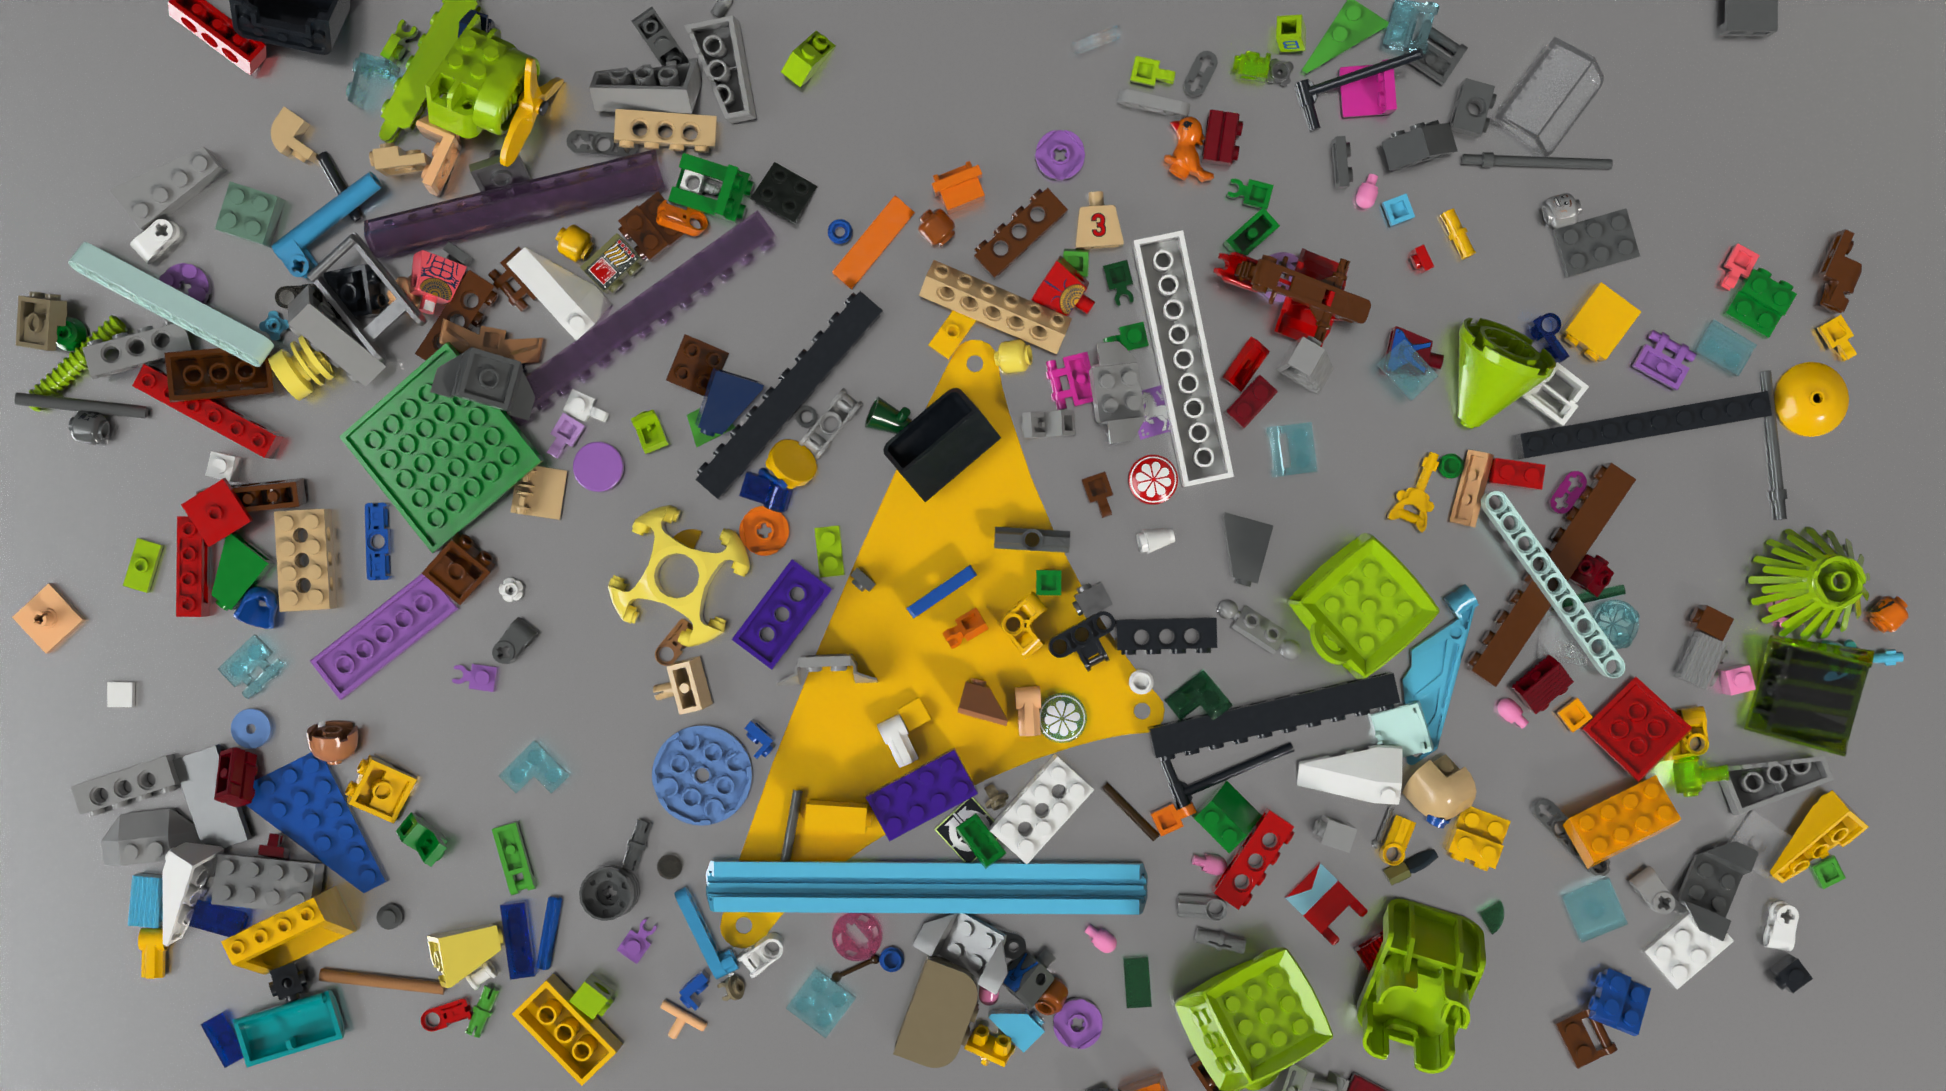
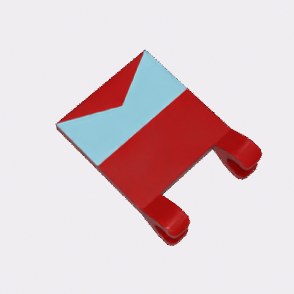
[1285,863,1368,945]

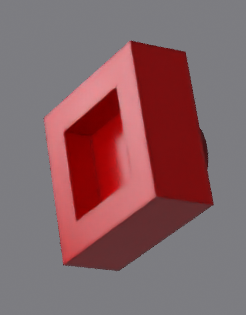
[1410,244,1434,274]

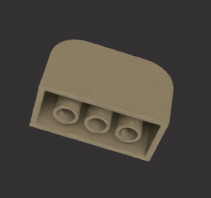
[893,955,979,1068]

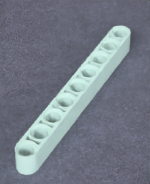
[68,242,274,367]
[1481,491,1625,678]

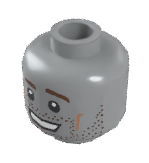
[1542,193,1582,229]

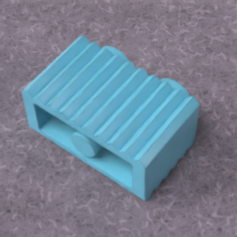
[128,873,163,928]

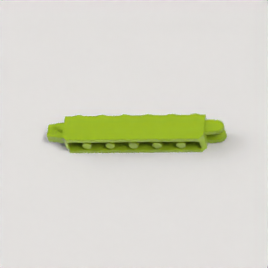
[379,0,482,143]

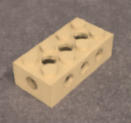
[274,509,337,612]

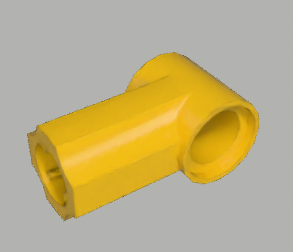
[1379,815,1416,866]
[138,928,169,979]

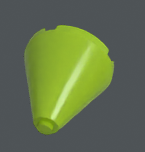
[1458,318,1556,429]

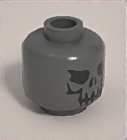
[69,411,110,445]

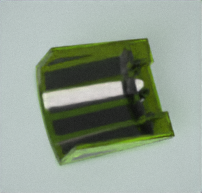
[1744,635,1874,756]

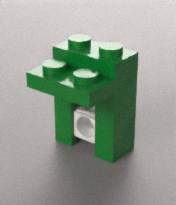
[668,153,754,224]

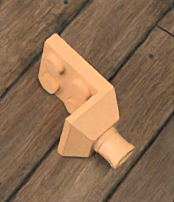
[415,115,462,197]

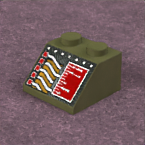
[580,233,644,294]

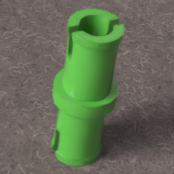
[465,985,499,1038]

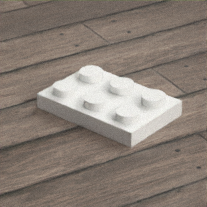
[1643,911,1734,990]

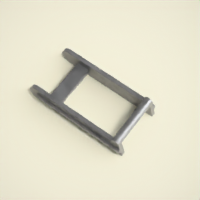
[307,232,427,363]

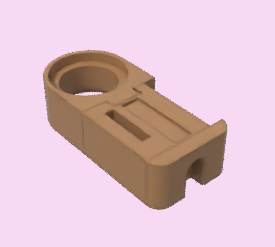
[655,619,693,666]

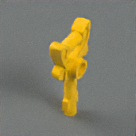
[1387,452,1439,533]

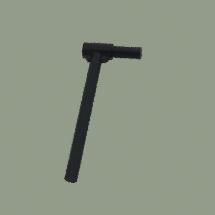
[1296,49,1424,131]
[1161,742,1294,809]

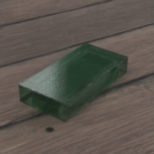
[1123,956,1152,1008]

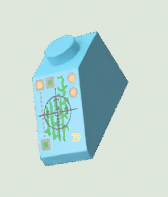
[988,1009,1045,1053]

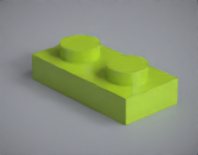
[814,525,845,578]

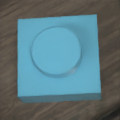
[1382,193,1415,227]

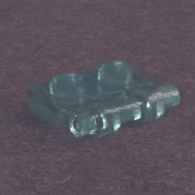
[218,634,285,699]

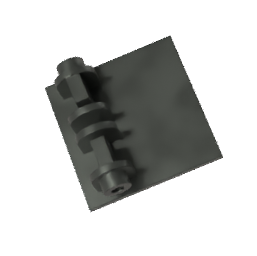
[750,162,818,224]

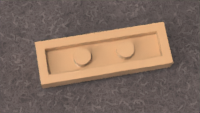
[1449,449,1494,528]

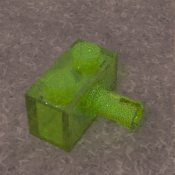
[1672,755,1730,797]

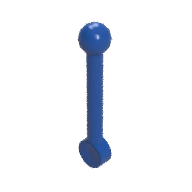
[758,468,787,490]

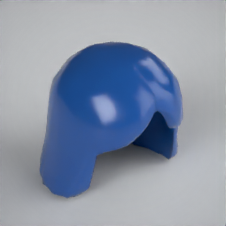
[233,586,278,629]

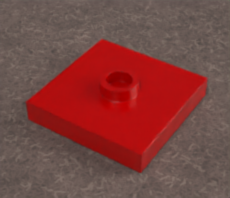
[181,478,253,547]

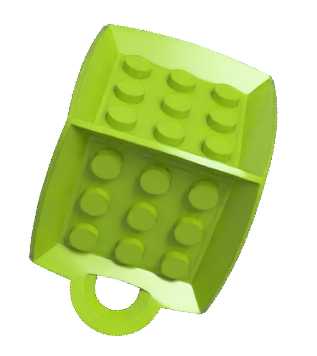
[1288,533,1439,679]
[1175,947,1333,1091]

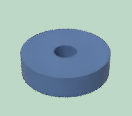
[231,708,273,749]

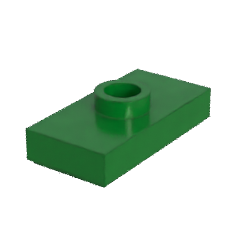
[956,813,1006,869]

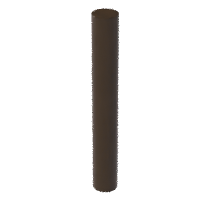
[1100,782,1160,841]

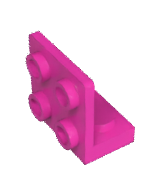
[1339,59,1397,118]

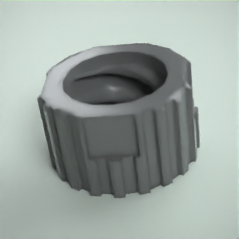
[795,405,818,428]

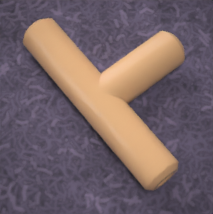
[660,1000,707,1039]

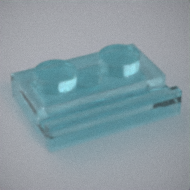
[1693,320,1757,377]
[1376,339,1438,401]

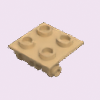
[511,466,567,520]

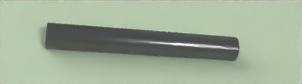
[781,789,803,861]

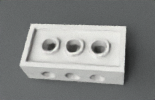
[989,754,1094,864]

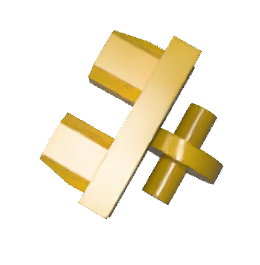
[964,1024,1016,1067]

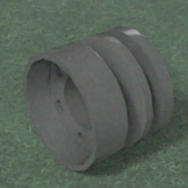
[579,865,639,921]

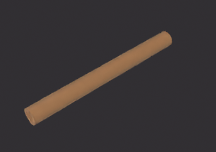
[319,968,445,995]

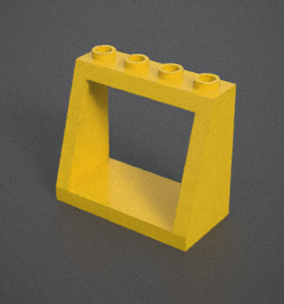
[221,886,357,975]

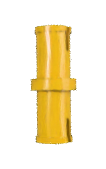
[1440,208,1476,260]

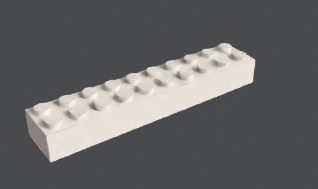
[1132,230,1234,488]

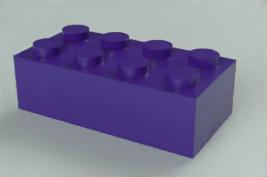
[866,747,978,842]

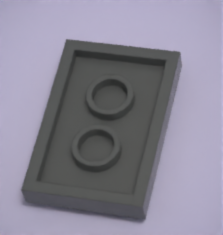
[1553,208,1640,278]

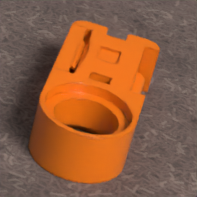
[656,200,708,236]

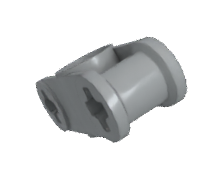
[799,388,863,459]

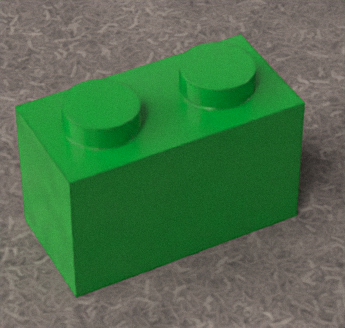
[1223,207,1280,256]

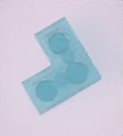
[499,740,570,794]

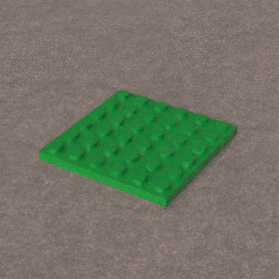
[339,342,544,554]

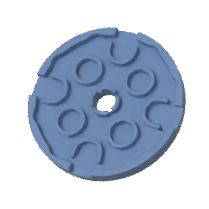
[652,725,753,826]

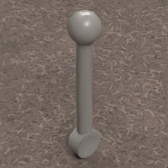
[1372,804,1396,849]

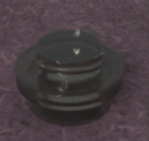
[657,854,682,879]

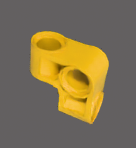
[1001,591,1048,659]
[1661,706,1709,761]

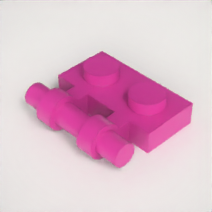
[1046,352,1093,411]

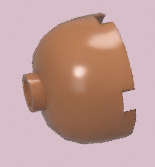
[307,720,359,765]

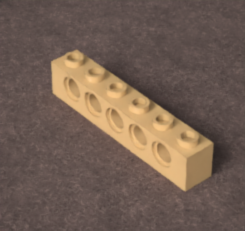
[919,260,1072,354]

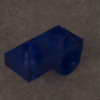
[1528,313,1570,363]
[739,471,794,513]

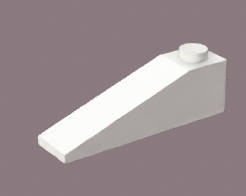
[506,247,612,341]
[1296,745,1402,805]
[163,842,224,946]

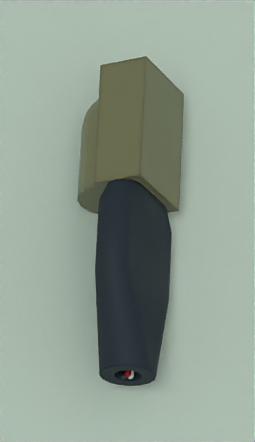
[1384,849,1438,886]

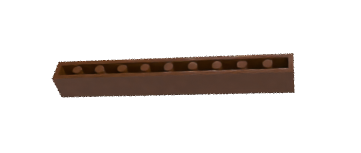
[1467,463,1636,687]

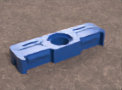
[365,503,392,580]
[906,565,977,619]

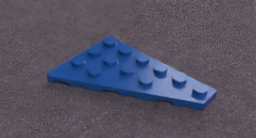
[246,752,388,893]

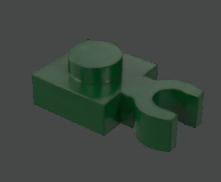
[1103,260,1134,307]

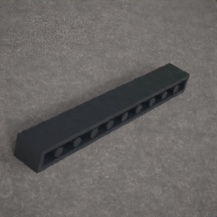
[695,291,884,500]
[1514,391,1772,459]
[1148,672,1400,761]

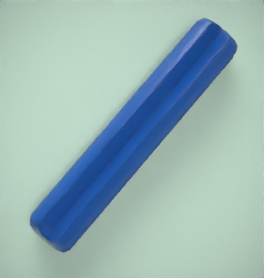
[536,896,562,970]

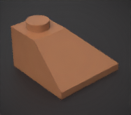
[958,678,1008,726]

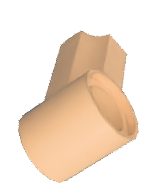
[1015,686,1041,736]

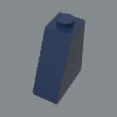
[695,367,764,436]

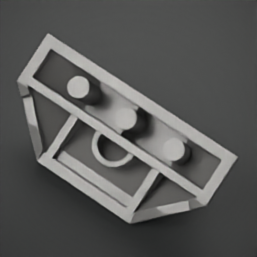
[101,808,201,866]

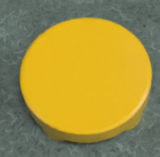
[765,439,817,489]

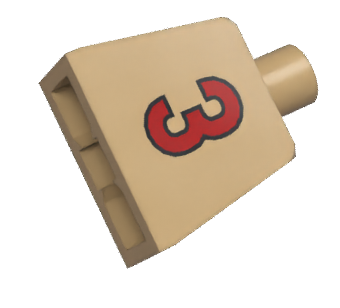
[1075,191,1124,250]

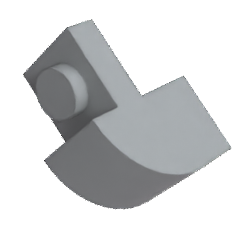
[1021,410,1076,439]

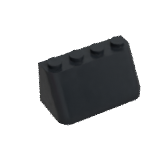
[883,388,1001,502]

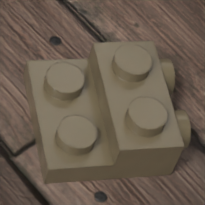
[16,291,67,351]

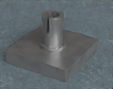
[469,150,534,204]

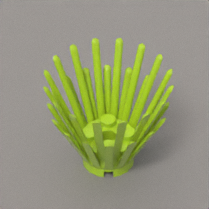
[1748,527,1870,642]

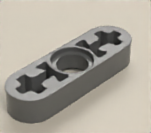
[567,130,640,158]

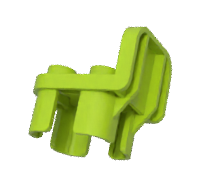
[1357,899,1486,1074]

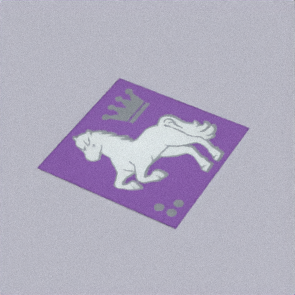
[1138,385,1171,440]

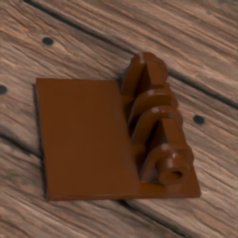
[666,334,729,396]

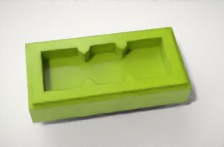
[123,538,164,593]

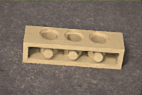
[614,109,717,153]

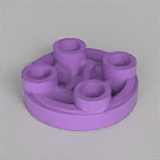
[573,442,624,492]

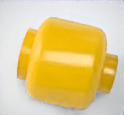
[555,224,595,262]

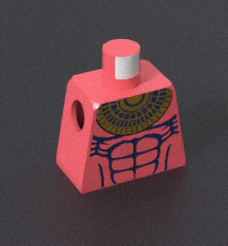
[410,250,467,314]

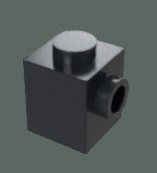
[1769,954,1813,993]

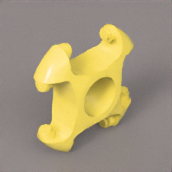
[608,505,750,647]

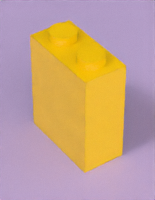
[1560,282,1641,362]
[805,800,873,833]

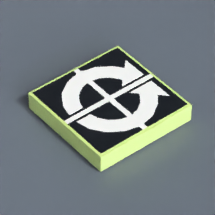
[934,797,998,862]

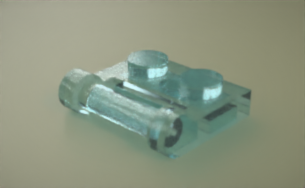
[1383,0,1440,54]
[1266,422,1317,477]

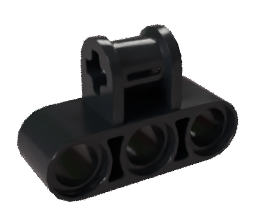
[1048,611,1115,672]

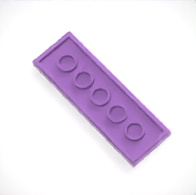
[310,574,459,700]

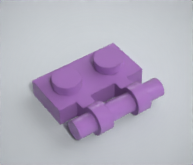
[1632,330,1697,391]

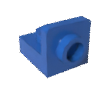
[744,719,776,759]
[679,969,710,1011]

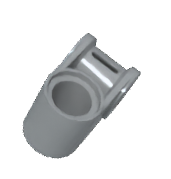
[1629,866,1676,914]

